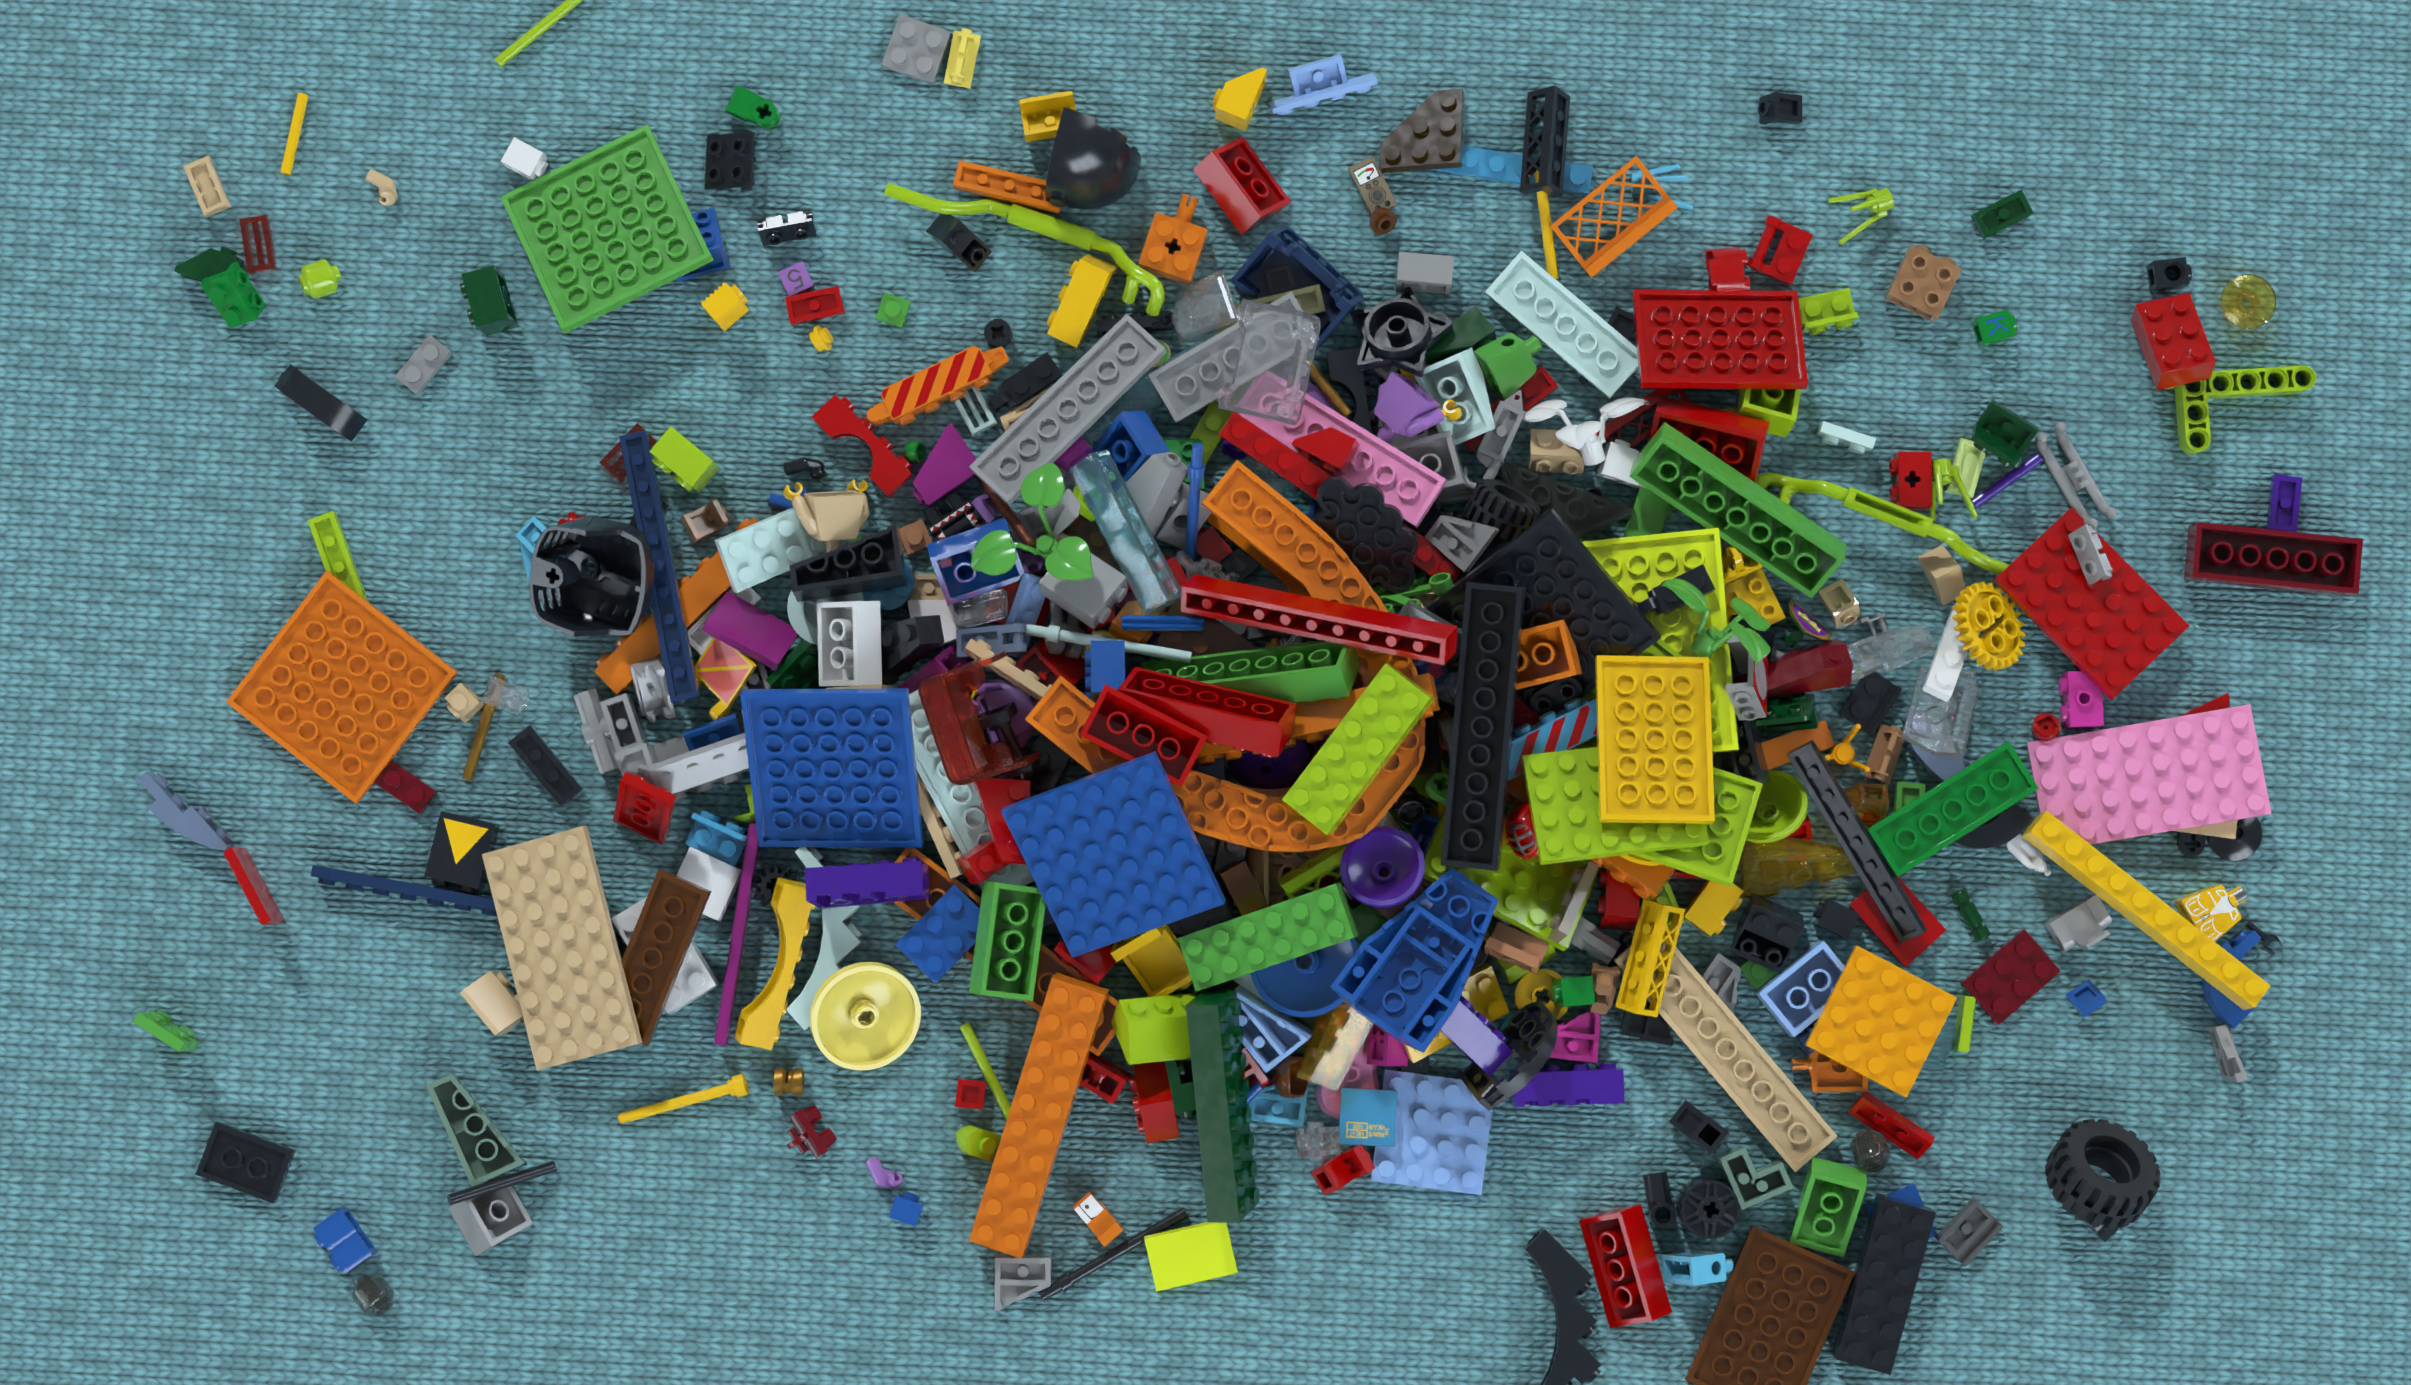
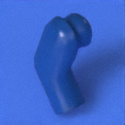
[768,488,808,511]

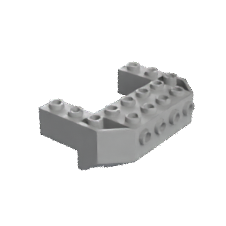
[600,655,774,802]

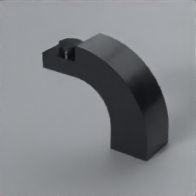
[275,364,368,442]
[1952,804,2032,849]

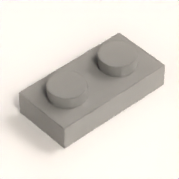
[395,335,452,395]

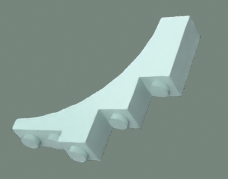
[786,847,863,1030]

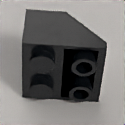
[1729,893,1804,973]

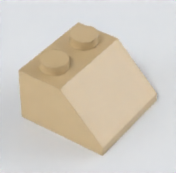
[460,970,523,1036]

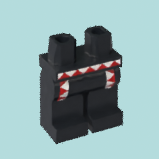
[924,491,985,541]

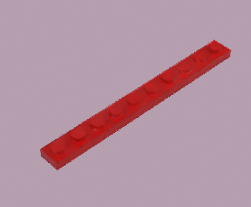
[1218,411,1462,583]

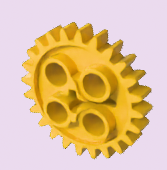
[1952,581,2026,671]

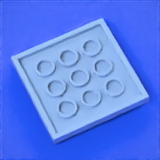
[1370,1069,1492,1195]

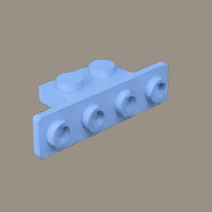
[1268,54,1378,115]

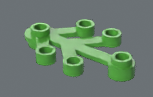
[1373,571,1453,614]

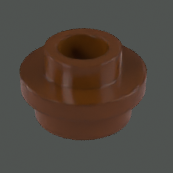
[1370,207,1397,234]

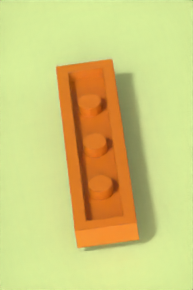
[953,160,1061,214]

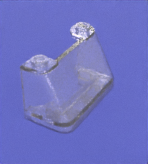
[1217,299,1320,425]

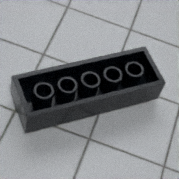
[1831,1193,1936,1375]

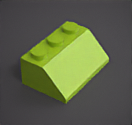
[1111,993,1197,1065]

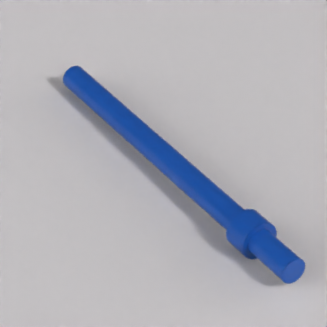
[1184,443,1205,580]

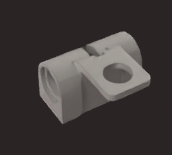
[2044,894,2112,952]

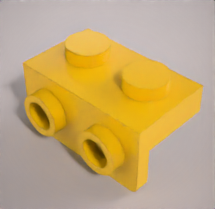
[1019,91,1076,142]

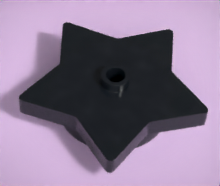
[1351,287,1453,377]

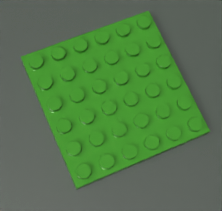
[500,124,714,334]

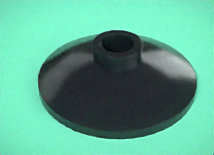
[2206,817,2262,861]

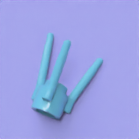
[1631,164,1693,210]

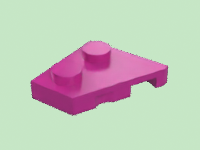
[1549,1011,1601,1063]

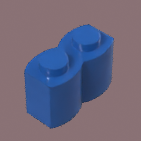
[314,1207,377,1274]

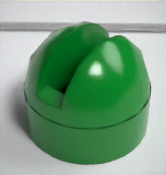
[903,441,926,463]

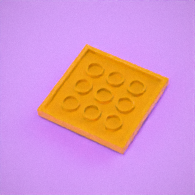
[1805,946,1957,1098]

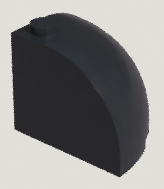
[1045,107,1141,209]

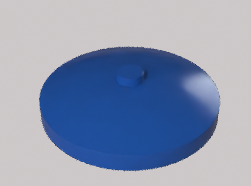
[1250,938,1359,1017]

